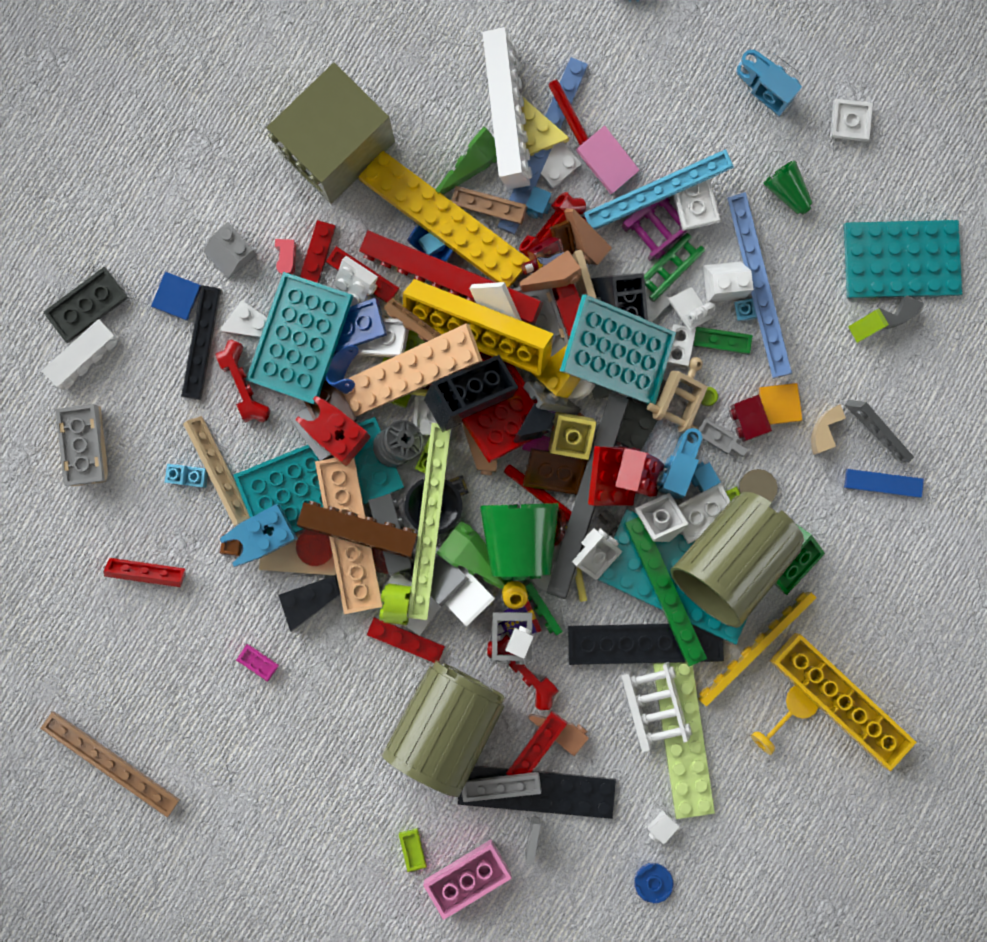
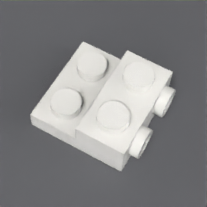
[334,256,378,305]
[572,528,622,580]

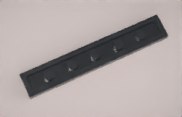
[181,285,221,400]

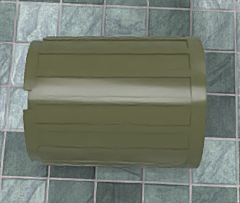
[670,492,804,628]
[382,660,506,797]

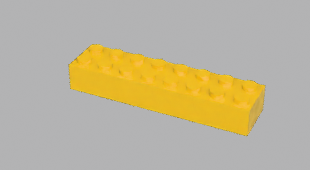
[403,279,554,376]
[769,633,917,771]

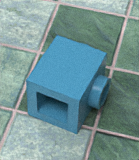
[526,186,552,219]
[691,461,721,492]

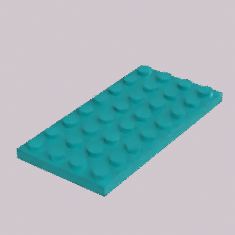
[233,417,405,535]
[597,509,748,645]

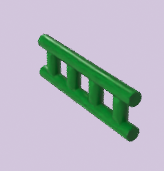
[644,233,705,302]

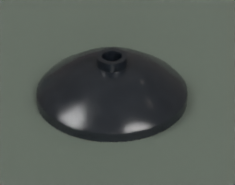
[404,478,463,534]

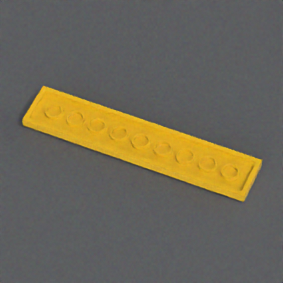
[358,151,530,288]

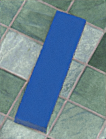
[844,469,924,498]

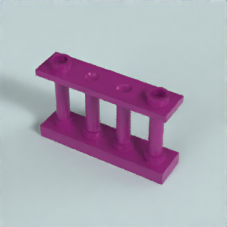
[621,196,690,261]

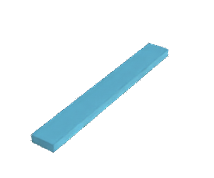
[584,149,734,230]

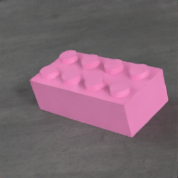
[423,839,512,920]

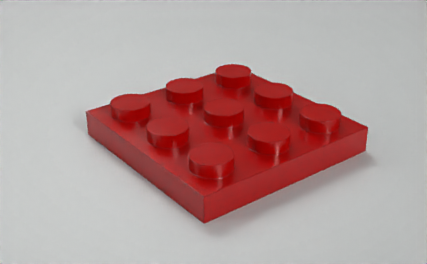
[588,446,640,506]

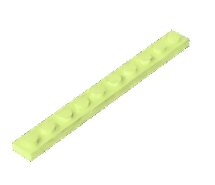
[408,423,451,620]

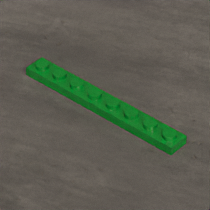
[624,517,707,667]

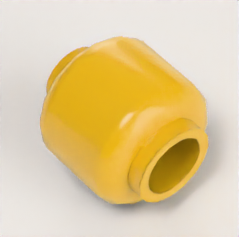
[502,581,528,609]

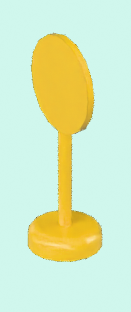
[751,685,818,755]

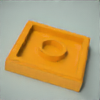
[758,383,802,425]

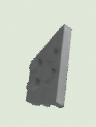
[523,381,582,415]

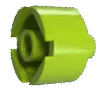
[379,584,411,625]

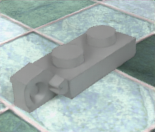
[695,418,748,457]

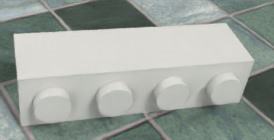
[42,319,119,390]

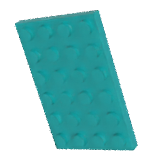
[844,220,962,299]
[246,272,354,405]
[560,295,676,405]

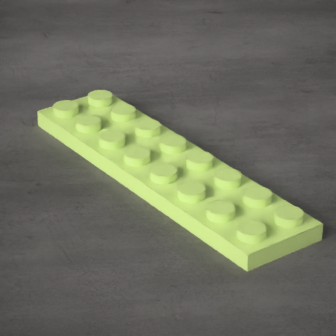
[653,662,715,819]

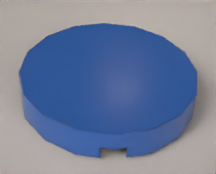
[634,863,673,903]

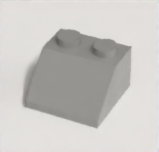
[203,222,257,280]

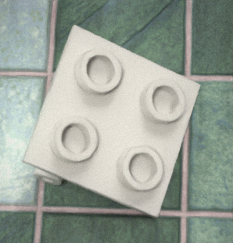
[668,287,715,331]

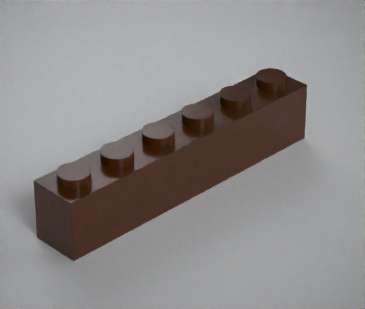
[297,501,418,559]

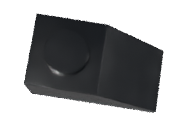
[513,403,555,443]

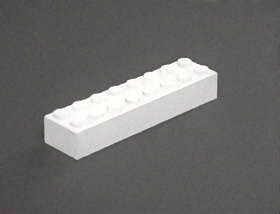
[483,27,532,190]

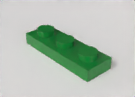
[693,327,753,355]
[525,582,563,636]

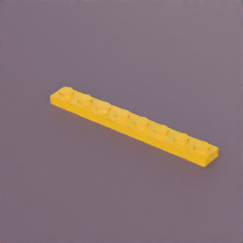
[698,592,817,707]

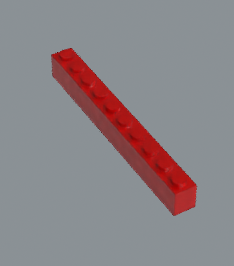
[359,230,544,325]

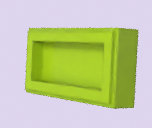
[848,308,889,343]
[398,828,427,872]

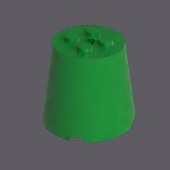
[480,503,559,580]

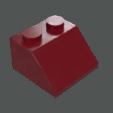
[729,394,772,442]

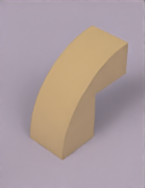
[811,404,846,455]

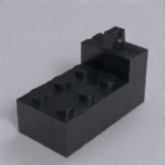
[591,273,648,320]
[424,355,518,432]

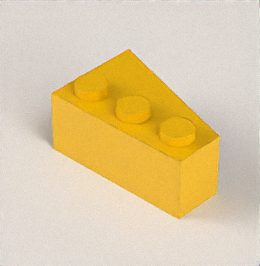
[531,344,581,398]

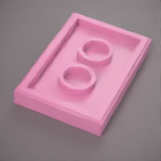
[576,125,639,194]

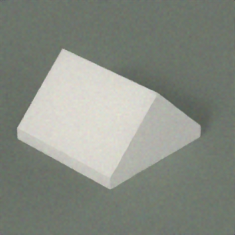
[635,493,688,542]

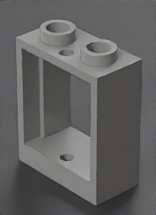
[492,612,532,664]

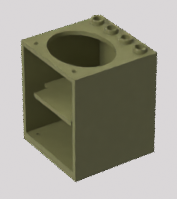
[266,62,395,204]

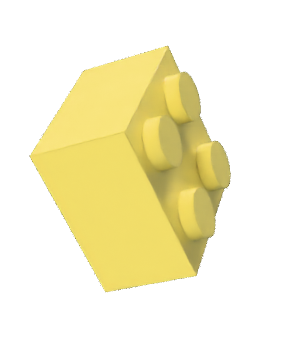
[548,412,596,460]

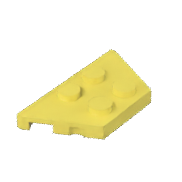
[521,96,569,156]

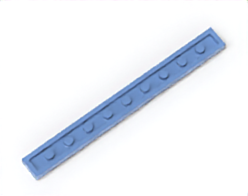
[498,57,588,235]
[727,192,792,379]

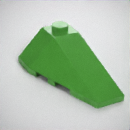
[436,126,497,195]
[436,521,513,590]

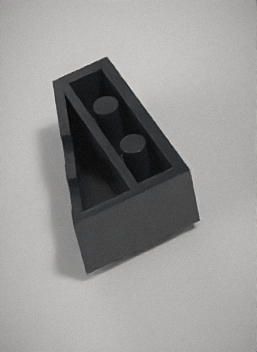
[278,576,340,632]

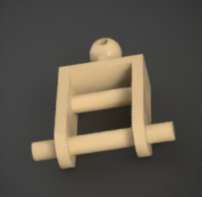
[647,357,708,433]

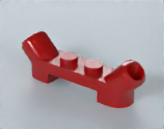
[519,192,586,258]
[215,340,271,423]
[487,634,559,710]

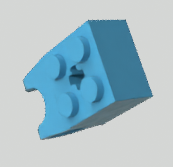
[736,49,802,117]
[657,428,702,499]
[220,504,298,567]

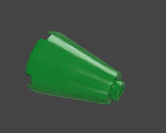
[763,160,813,215]

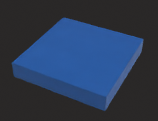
[151,271,201,321]

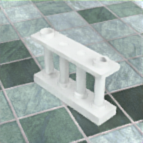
[621,662,692,752]

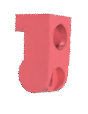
[275,239,297,275]

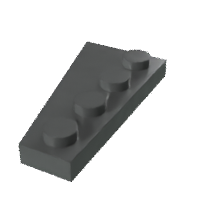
[844,400,914,463]

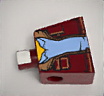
[521,237,564,275]

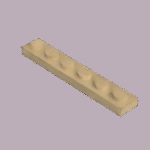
[183,416,250,526]

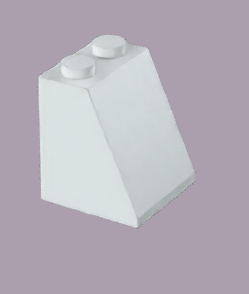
[703,261,754,303]
[445,566,495,627]

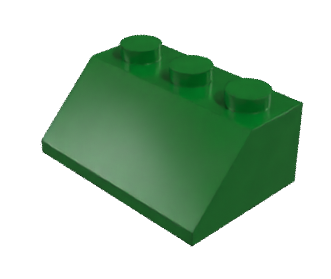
[774,524,825,595]

